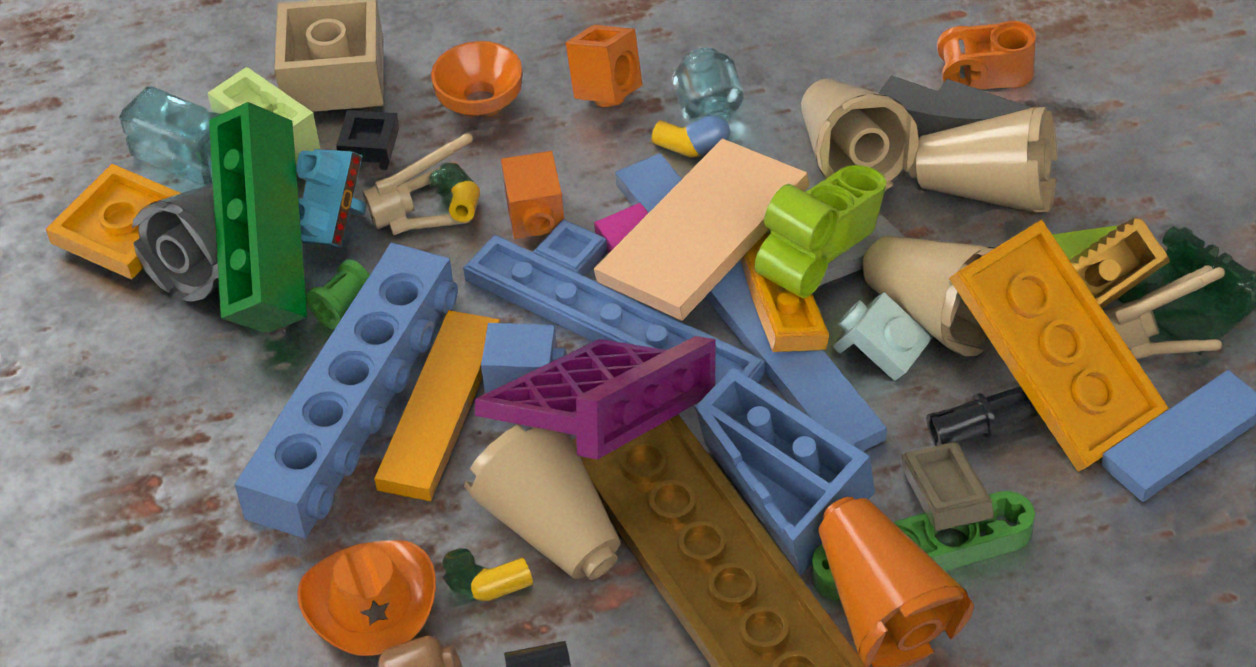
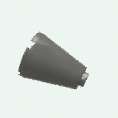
[132,183,219,302]

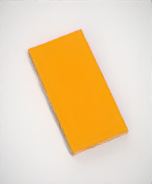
[949,219,1169,472]

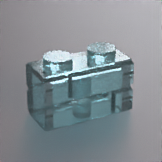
[119,86,220,186]

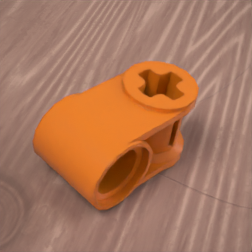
[936,21,1036,90]

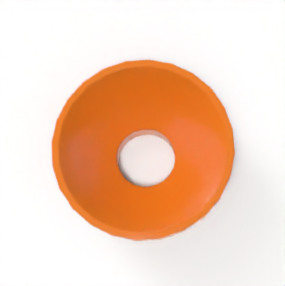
[431,41,523,118]

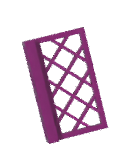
[475,336,716,459]

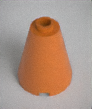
[818,497,975,667]

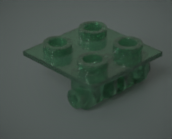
[1117,226,1256,356]

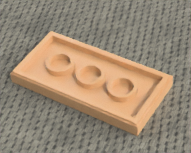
[594,138,809,321]

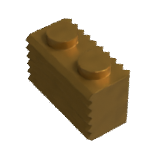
[1070,218,1170,309]

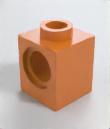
[565,25,643,107]
[501,151,564,239]

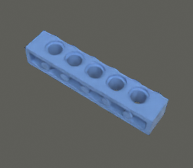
[235,242,458,539]

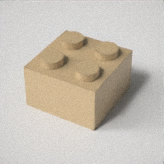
[274,0,384,112]

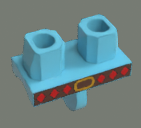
[296,149,367,248]

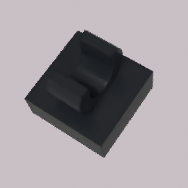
[336,110,399,170]

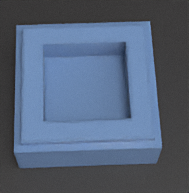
[533,219,608,276]

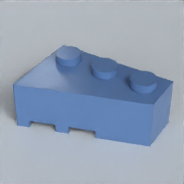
[695,367,875,576]

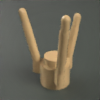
[362,133,473,235]
[1103,265,1225,360]

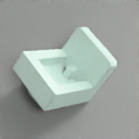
[832,292,933,381]

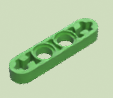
[812,491,1035,601]

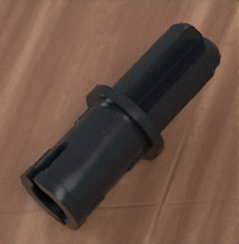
[926,386,1039,446]

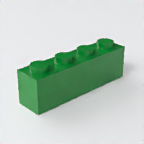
[209,102,307,333]

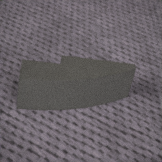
[879,75,1032,140]

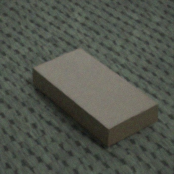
[901,442,994,531]

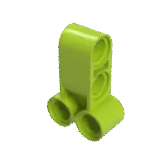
[754,165,886,298]

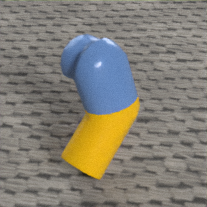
[651,115,730,158]

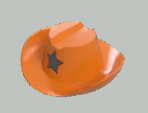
[297,540,436,656]

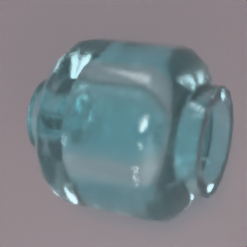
[672,48,744,122]

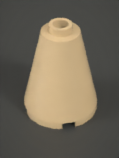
[801,79,919,191]
[909,107,1057,213]
[862,236,995,357]
[464,424,620,580]

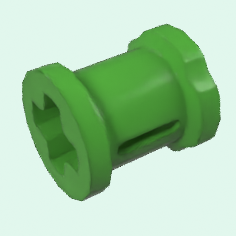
[306,259,370,330]

